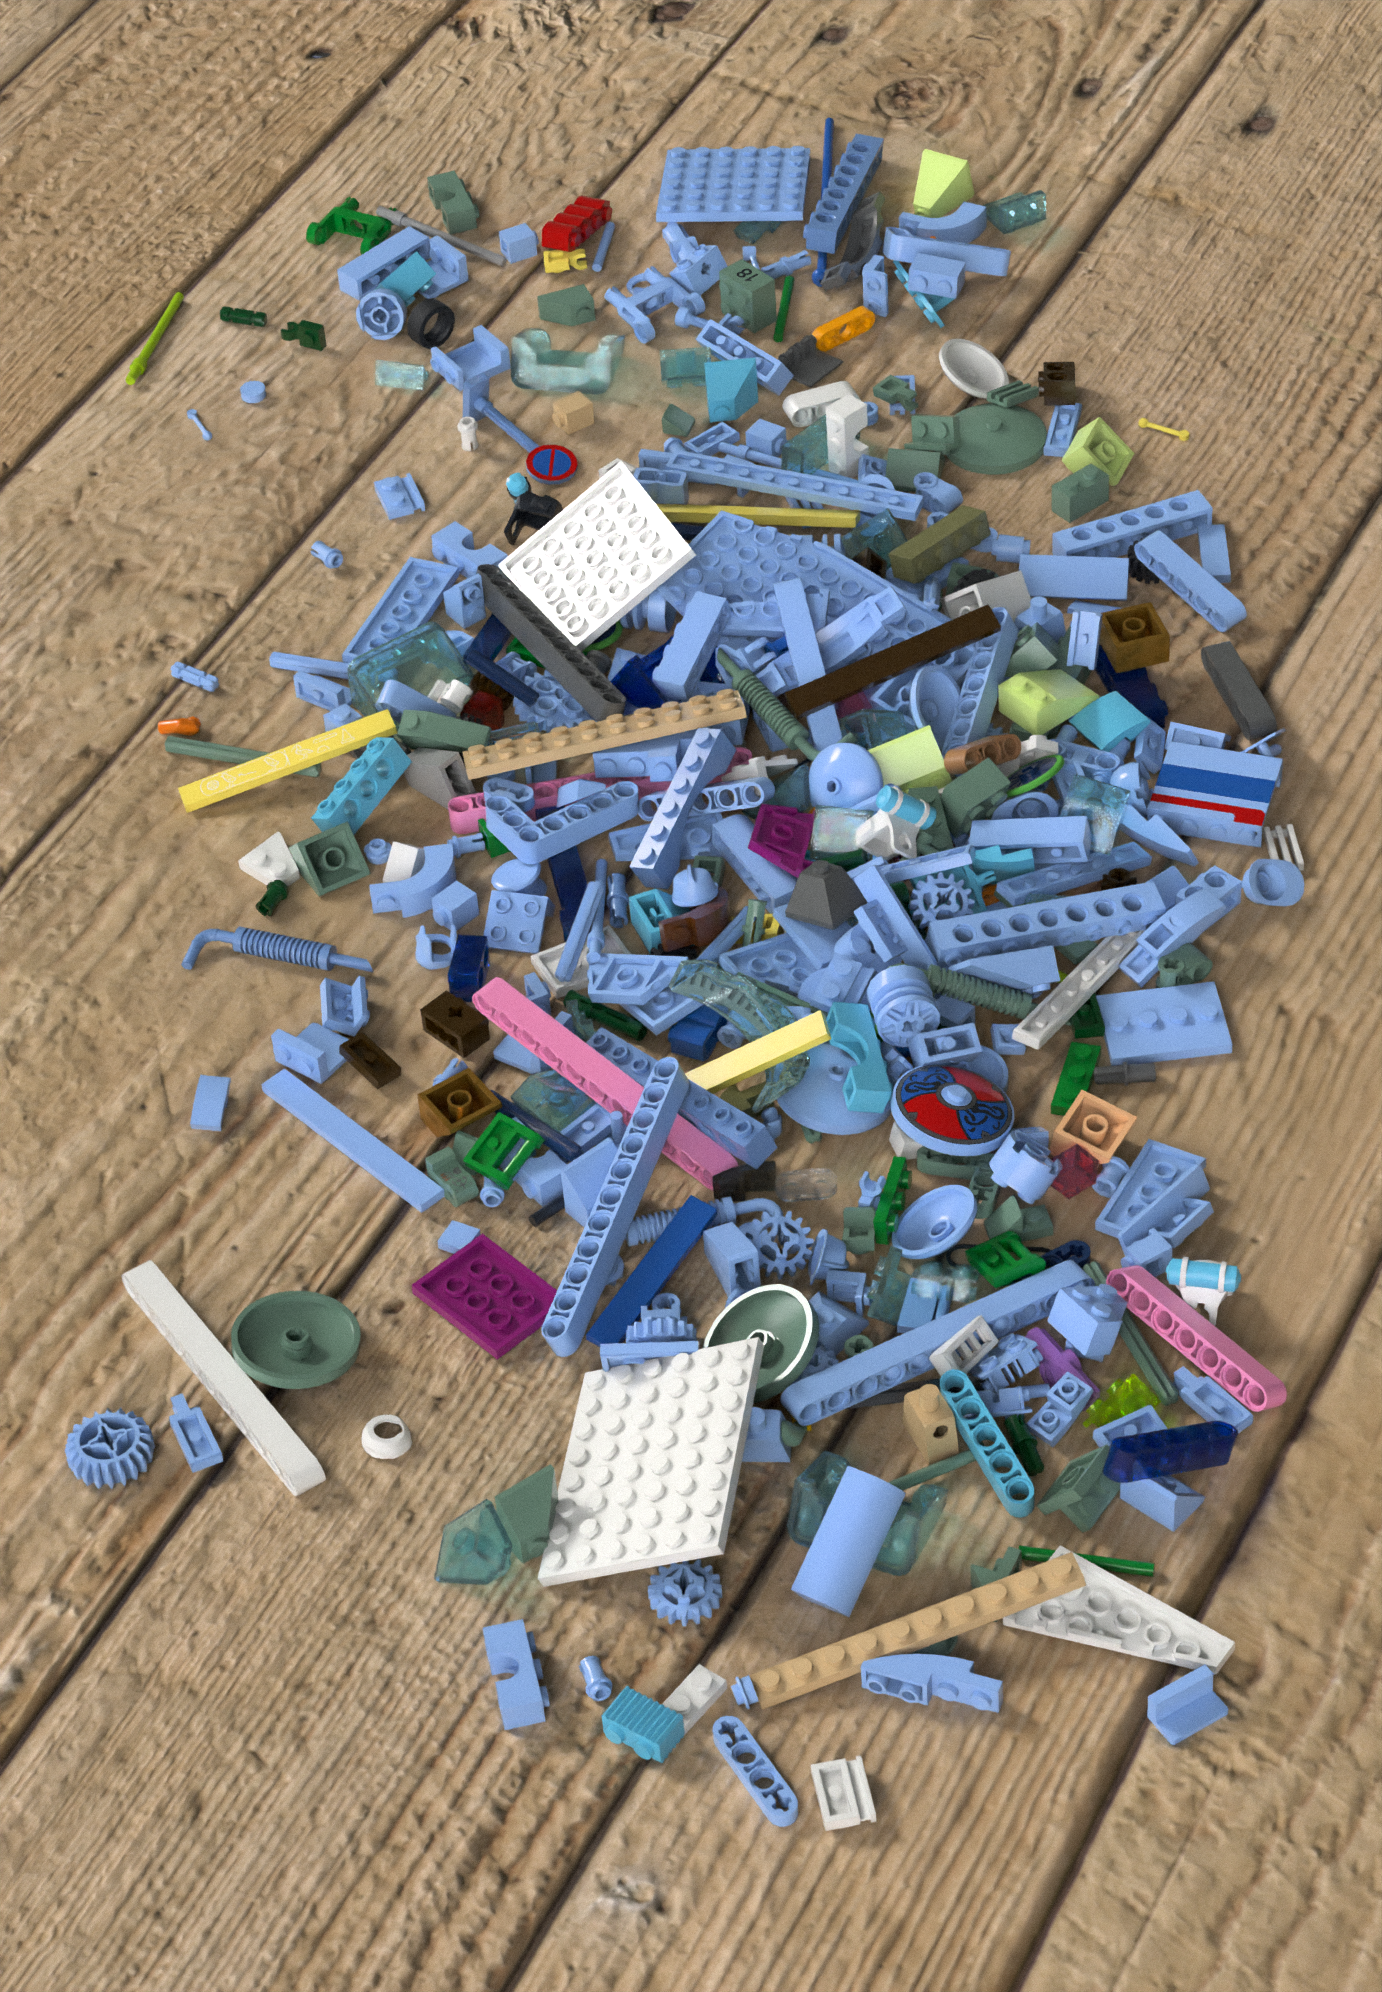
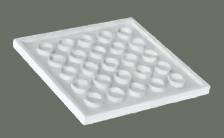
[498,461,696,652]

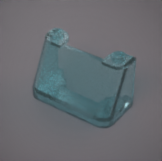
[511,328,625,395]
[347,621,475,732]
[787,1451,948,1576]

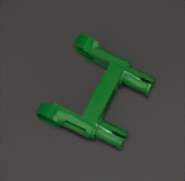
[306,197,397,255]

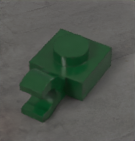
[280,320,327,351]

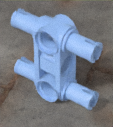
[1034,725,1131,805]

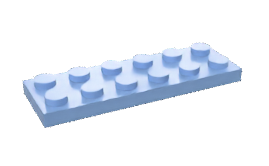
[342,557,459,670]

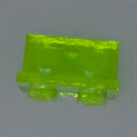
[1082,1373,1161,1429]

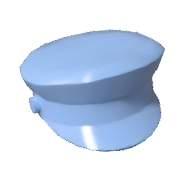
[491,858,547,896]

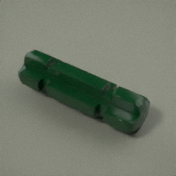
[219,306,267,327]

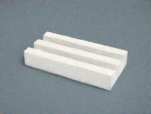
[1263,824,1304,871]

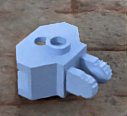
[716,636,777,688]

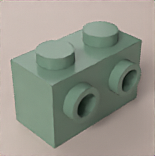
[1052,464,1109,523]

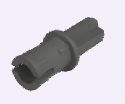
[1094,1062,1156,1086]

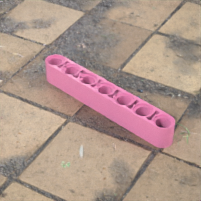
[1106,1265,1287,1412]

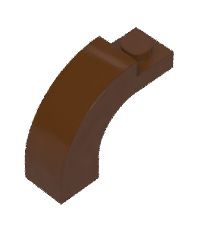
[658,885,732,952]

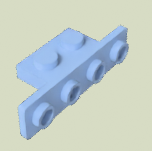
[854,864,938,971]
[1117,1164,1214,1256]

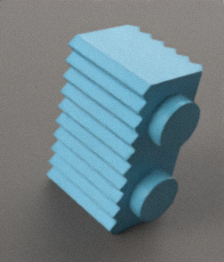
[602,1686,685,1763]

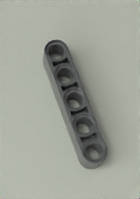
[1201,641,1277,740]

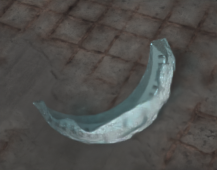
[668,959,810,1113]

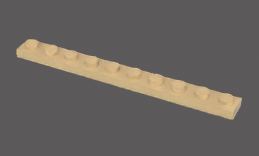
[749,1552,1086,1710]

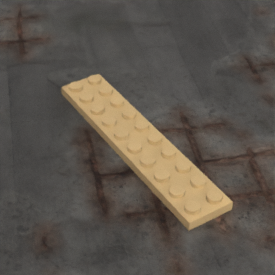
[463,689,747,780]

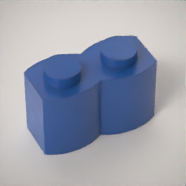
[668,1001,729,1061]

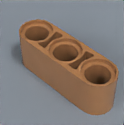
[944,734,1021,775]

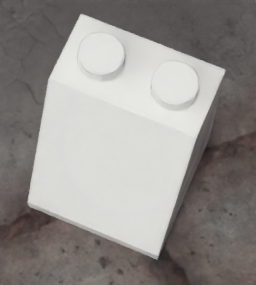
[940,570,1031,622]

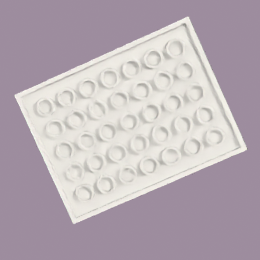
[537,1337,764,1587]

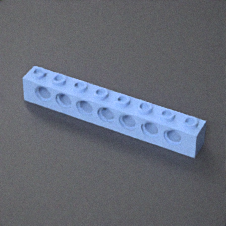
[926,881,1166,968]

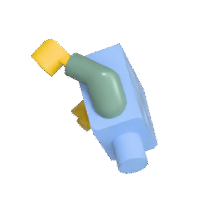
[742,1407,812,1462]

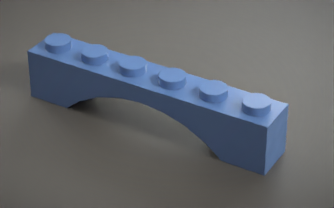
[629,728,736,889]

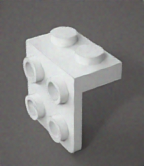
[721,755,798,801]

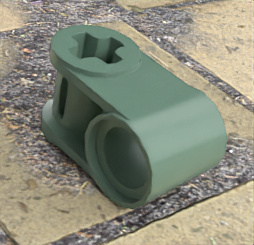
[1156,943,1213,988]

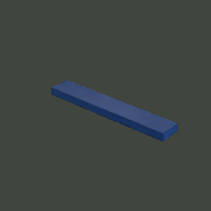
[586,1195,717,1347]

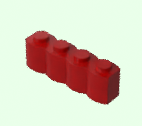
[542,195,612,252]

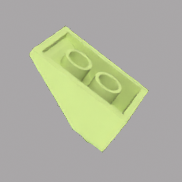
[998,669,1099,735]

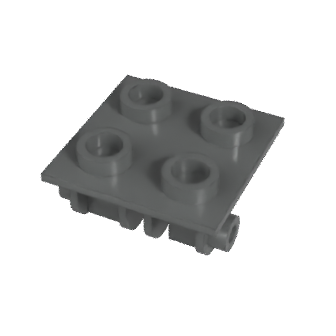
[778,335,843,388]

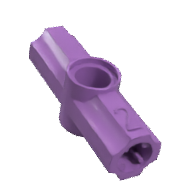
[1025,1327,1100,1412]

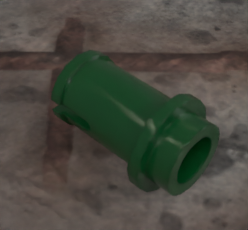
[256,880,288,916]

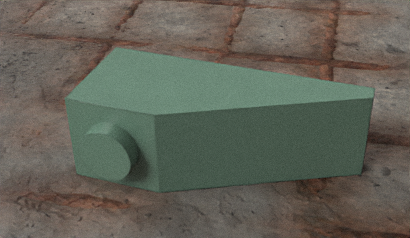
[397,710,492,753]

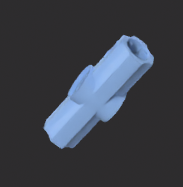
[662,222,698,263]

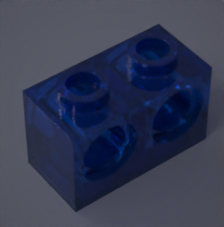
[447,934,490,1002]

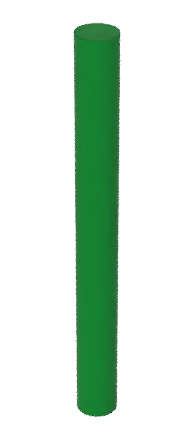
[773,276,795,342]
[1019,1545,1155,1577]

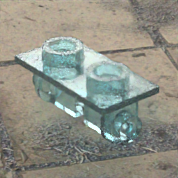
[375,360,429,391]

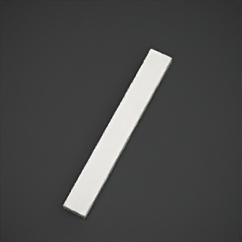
[1012,930,1146,1050]

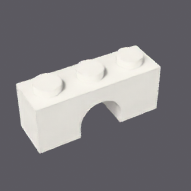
[826,393,869,478]

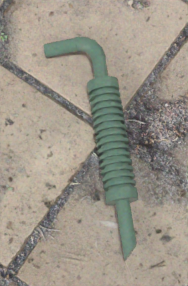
[717,648,857,762]
[888,963,1071,1026]

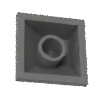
[785,860,868,930]

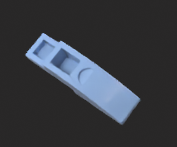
[1118,888,1227,988]
[861,1654,1003,1713]

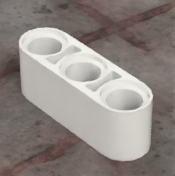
[782,381,860,427]

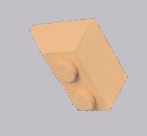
[1049,1090,1137,1167]

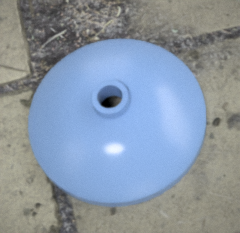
[910,665,961,750]
[807,743,883,829]
[892,1185,977,1260]

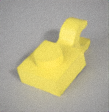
[543,249,587,273]

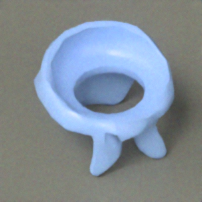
[415,924,463,970]

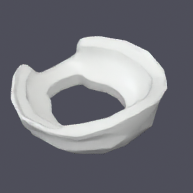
[361,1415,412,1459]

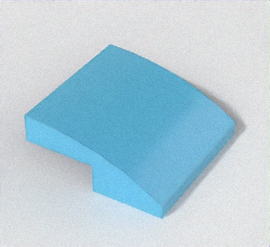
[1069,691,1151,752]
[972,845,1035,884]

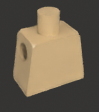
[902,1384,959,1466]

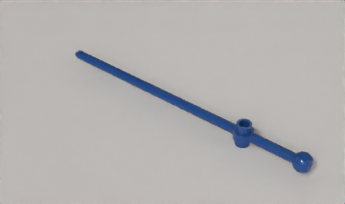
[811,118,834,287]

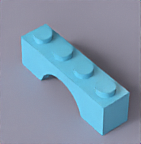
[826,1002,893,1113]

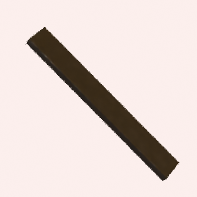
[785,604,1001,720]

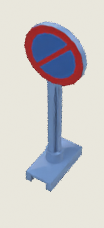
[463,372,578,485]

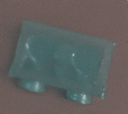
[867,1246,912,1326]

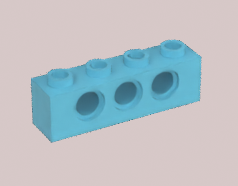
[311,737,412,835]

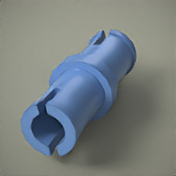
[606,873,629,928]

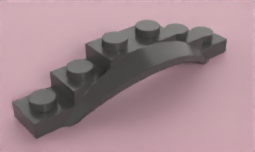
[820,192,885,291]

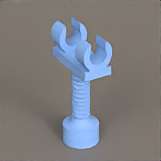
[675,306,745,335]

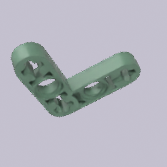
[917,1146,1002,1219]

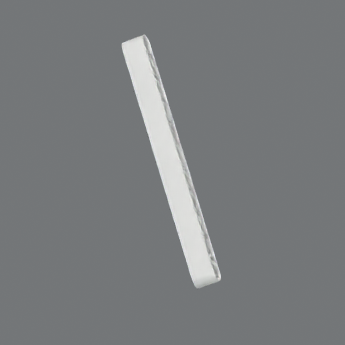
[121,1260,326,1497]

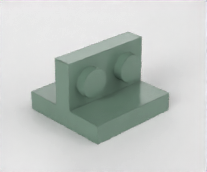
[1036,1444,1120,1533]

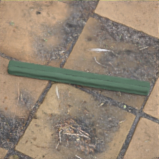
[164,736,322,778]
[1083,1261,1178,1406]

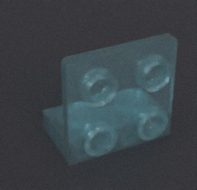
[983,190,1046,234]

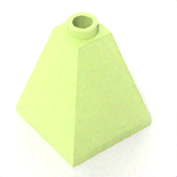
[913,149,975,218]

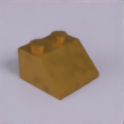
[417,1068,502,1137]

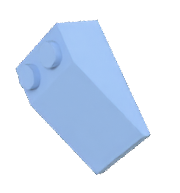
[948,945,1060,995]

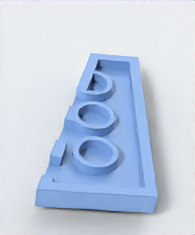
[608,812,724,861]
[1095,1139,1206,1238]

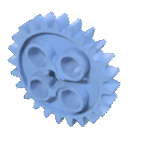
[513,670,595,733]

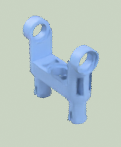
[604,266,705,344]

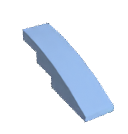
[1096,794,1199,867]

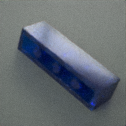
[1095,645,1168,729]

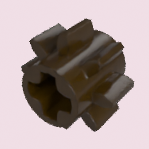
[1101,868,1137,891]

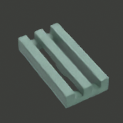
[986,380,1039,408]

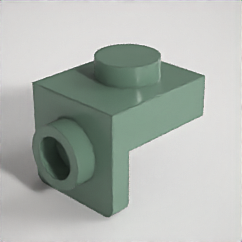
[842,1207,876,1255]

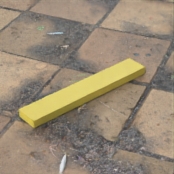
[685,1010,831,1094]

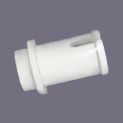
[457,417,478,451]

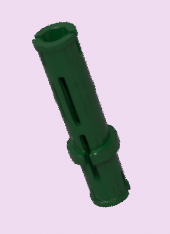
[563,990,648,1042]

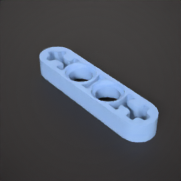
[712,1716,799,1827]

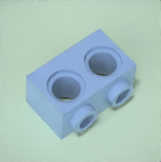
[1175,865,1242,933]

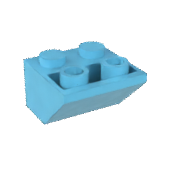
[629,888,695,953]

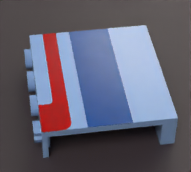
[1147,741,1283,848]

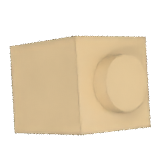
[552,391,594,435]

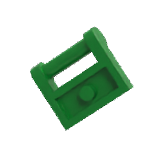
[463,1112,545,1190]
[965,1231,1046,1289]

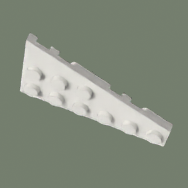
[1003,1546,1235,1674]

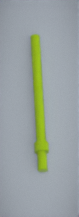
[125,292,184,385]

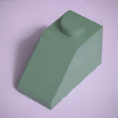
[537,284,596,326]

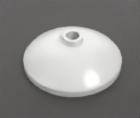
[939,339,1009,399]

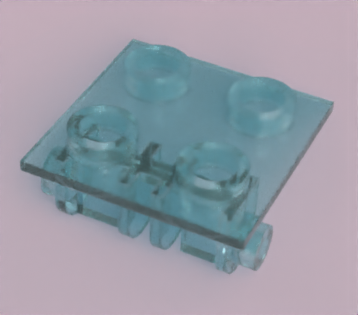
[911,1261,982,1303]

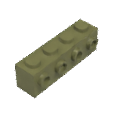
[888,505,991,584]

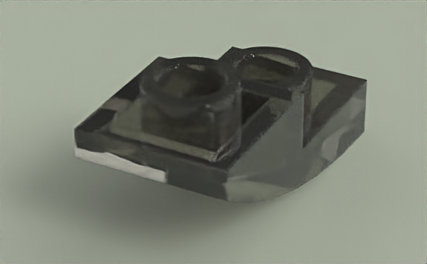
[713,1161,777,1202]

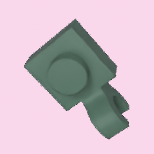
[873,375,919,412]

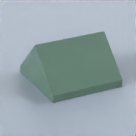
[885,448,945,492]

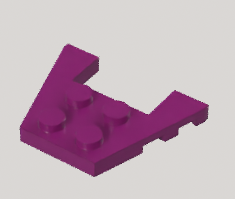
[748,804,847,878]

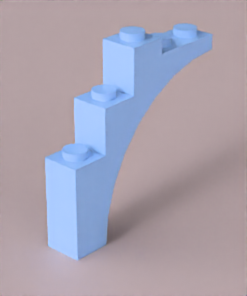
[592,688,750,782]

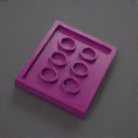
[411,1233,557,1360]

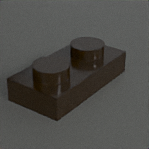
[339,1032,401,1089]

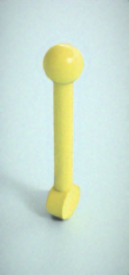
[1138,418,1190,441]

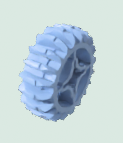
[65,1408,155,1489]

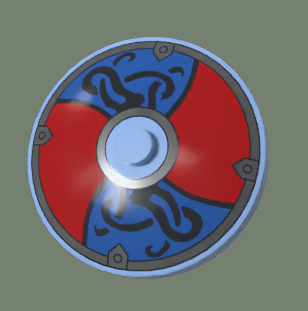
[890,1064,1014,1156]

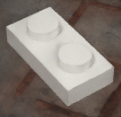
[1017,735,1058,767]
[662,1664,727,1735]

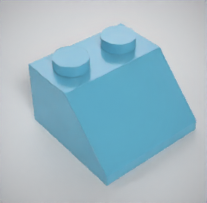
[374,251,436,307]

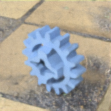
[909,872,975,929]
[745,1209,814,1279]
[626,1316,697,1343]
[648,1559,722,1627]

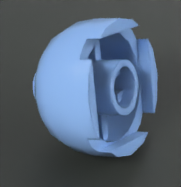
[356,288,407,340]
[1105,761,1153,818]

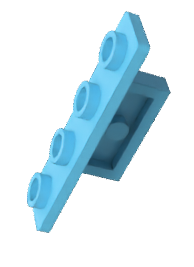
[893,260,954,328]

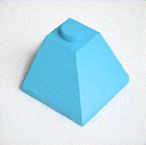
[704,358,758,423]

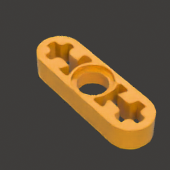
[812,306,876,352]

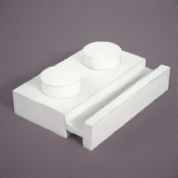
[811,1755,876,1831]

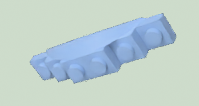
[756,586,907,697]

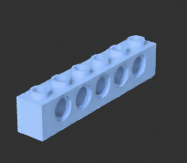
[1052,490,1213,558]

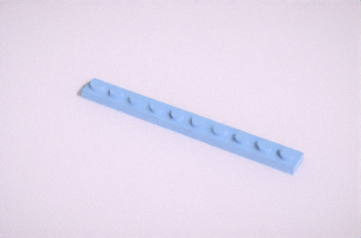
[665,450,924,521]

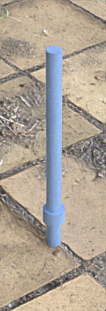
[718,442,858,484]
[587,859,608,962]

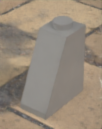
[404,747,476,809]

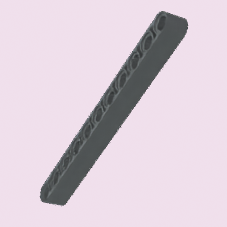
[476,564,626,722]

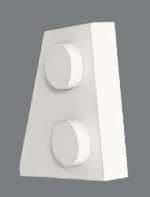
[238,832,300,886]

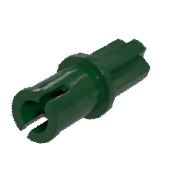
[1004,1414,1044,1477]

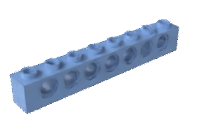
[803,134,884,254]
[586,1027,777,1169]

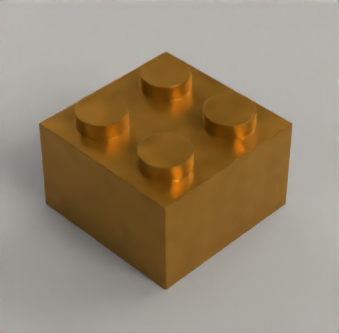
[1099,602,1170,673]

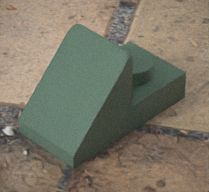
[984,1195,1053,1242]
[970,1546,1022,1622]

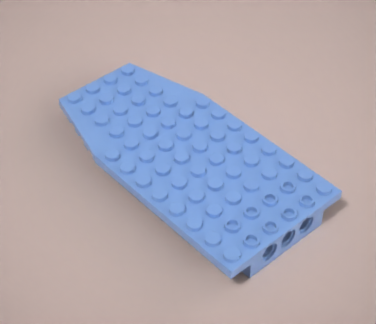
[656,510,977,748]

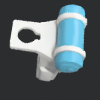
[856,785,937,861]
[1166,1256,1241,1327]

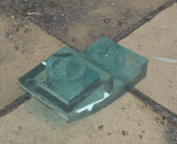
[733,221,783,244]
[565,1000,597,1043]

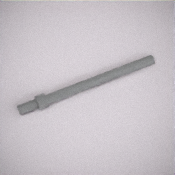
[376,206,507,267]

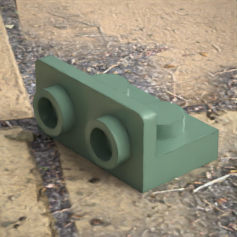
[904,414,961,455]

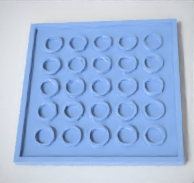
[656,146,811,222]

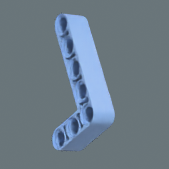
[882,227,1011,276]
[485,781,639,864]

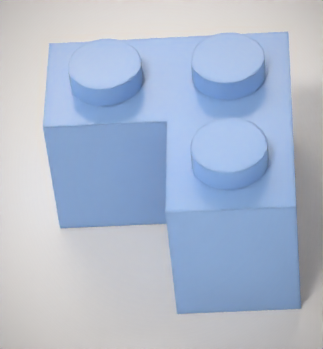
[1047,1284,1128,1356]

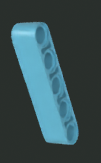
[940,1369,1035,1518]

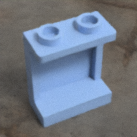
[430,325,511,391]

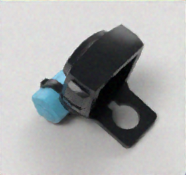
[504,473,564,545]

